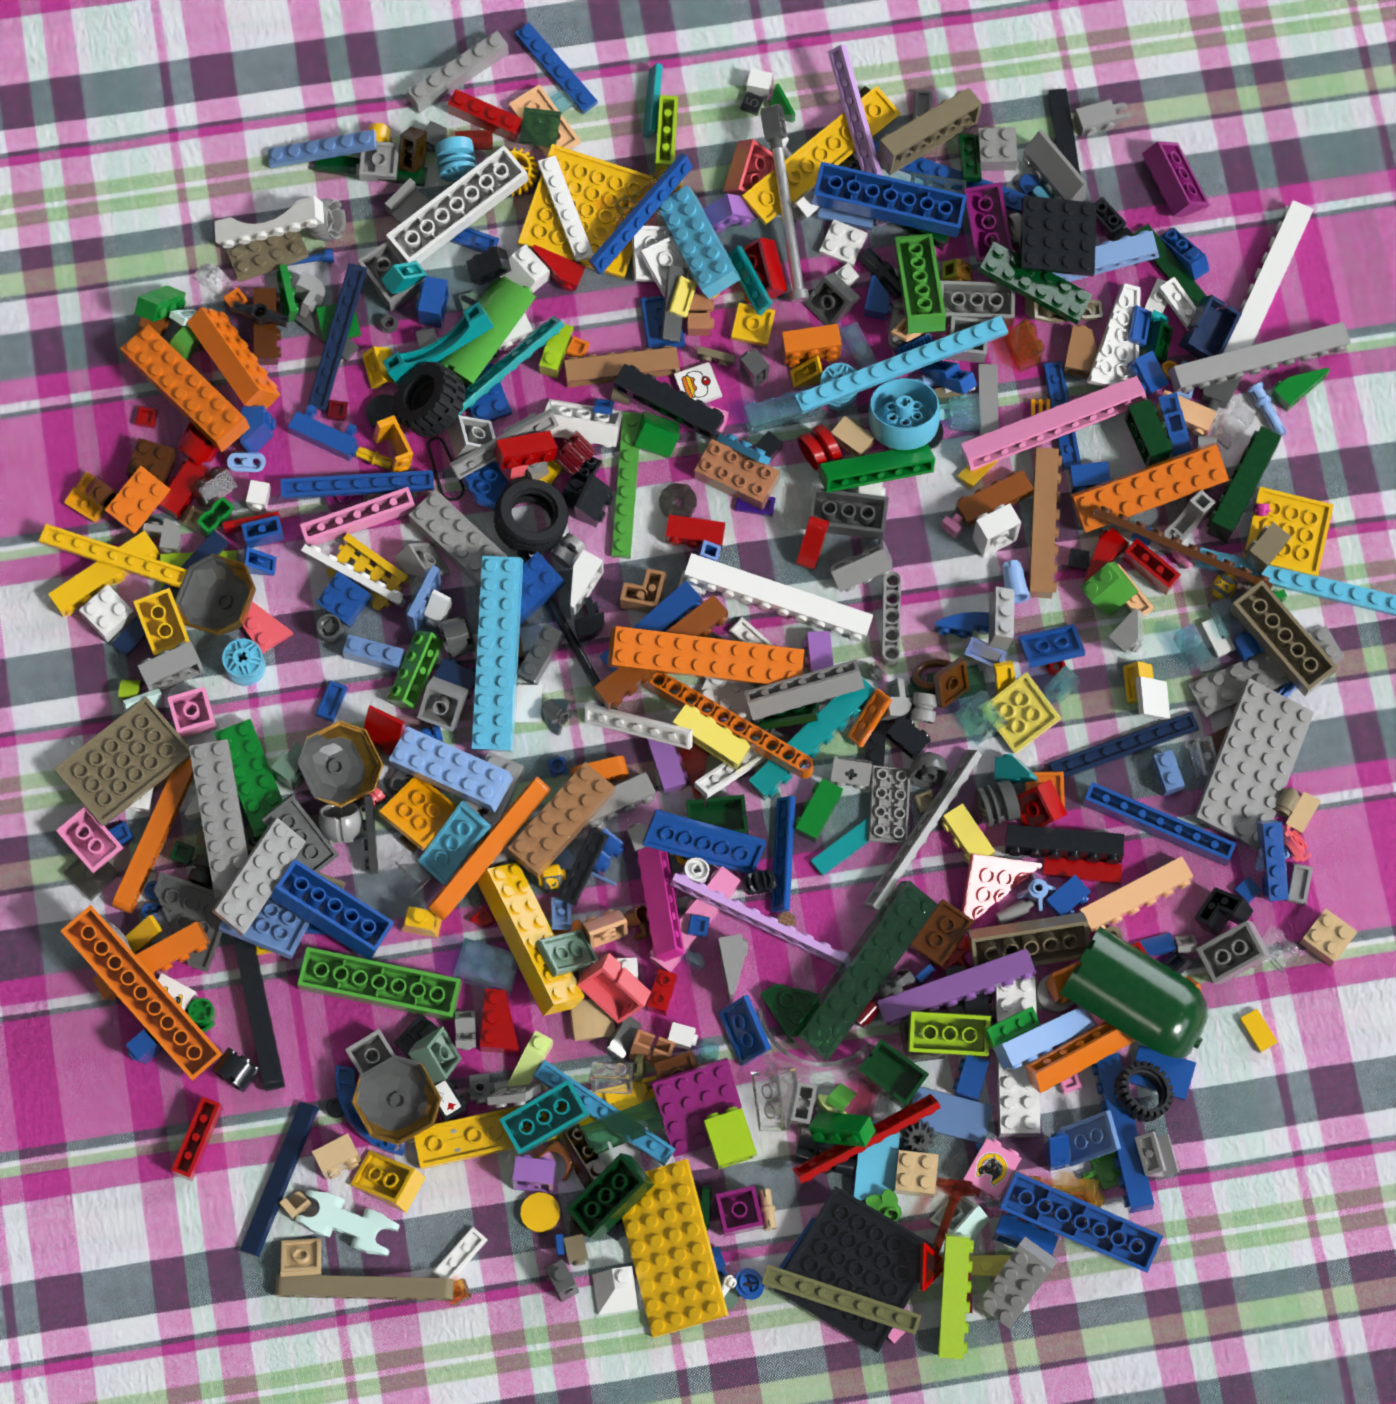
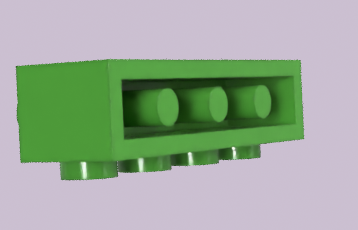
[387,630,444,709]

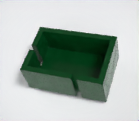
[686,794,749,835]
[856,1039,929,1109]

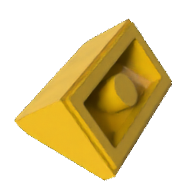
[957,460,998,489]

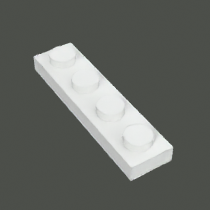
[694,749,765,798]

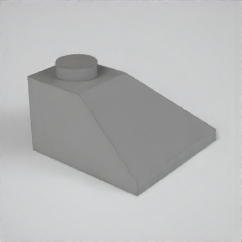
[394,542,451,577]

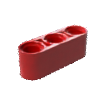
[796,515,829,570]

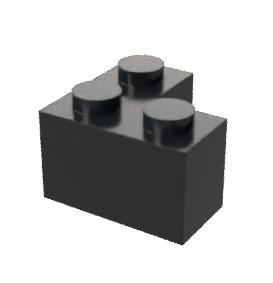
[1194,887,1254,936]

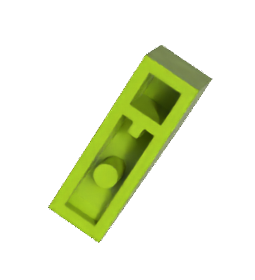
[539,324,574,378]

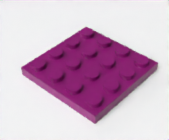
[651,1058,742,1157]

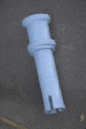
[1247,382,1287,436]

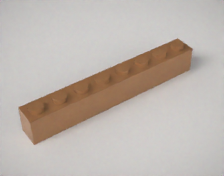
[1029,447,1062,599]

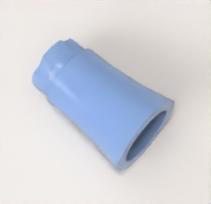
[1002,560,1031,604]

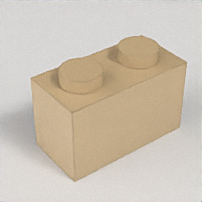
[831,416,875,457]

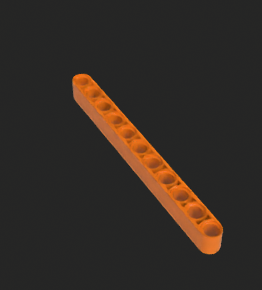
[641,672,813,779]

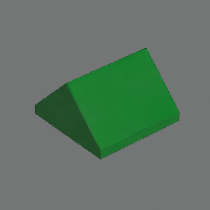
[634,411,680,458]

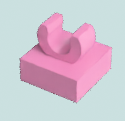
[941,514,963,539]

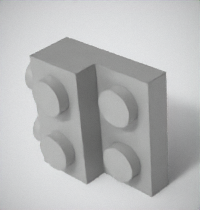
[356,141,400,182]

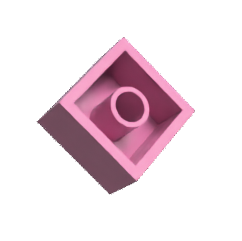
[167,687,217,739]

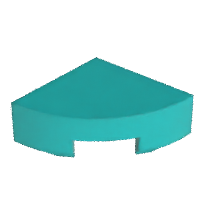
[1150,310,1169,324]

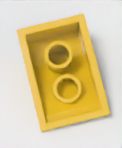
[350,1150,425,1213]

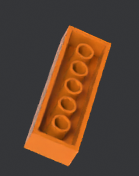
[186,307,281,409]

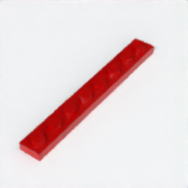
[792,1094,941,1184]

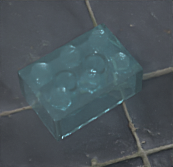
[453,938,519,996]

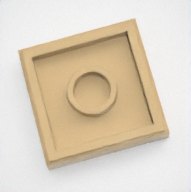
[280,1238,322,1277]

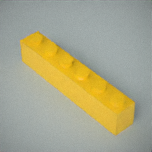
[48,530,159,617]

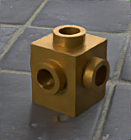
[942,258,972,281]

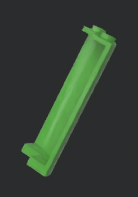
[438,276,536,386]

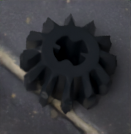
[743,869,776,895]

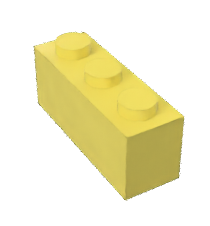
[941,803,995,864]

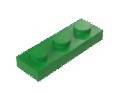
[276,264,299,322]
[983,1006,1040,1048]

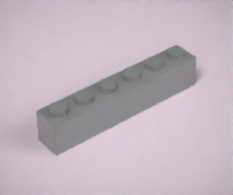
[407,31,509,113]
[744,659,865,720]

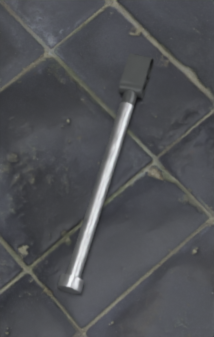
[760,104,809,303]

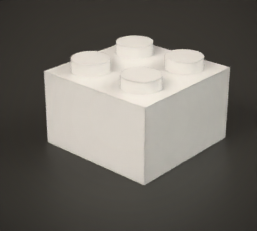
[79,585,136,643]

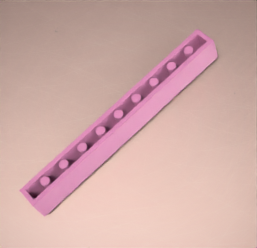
[961,376,1147,471]

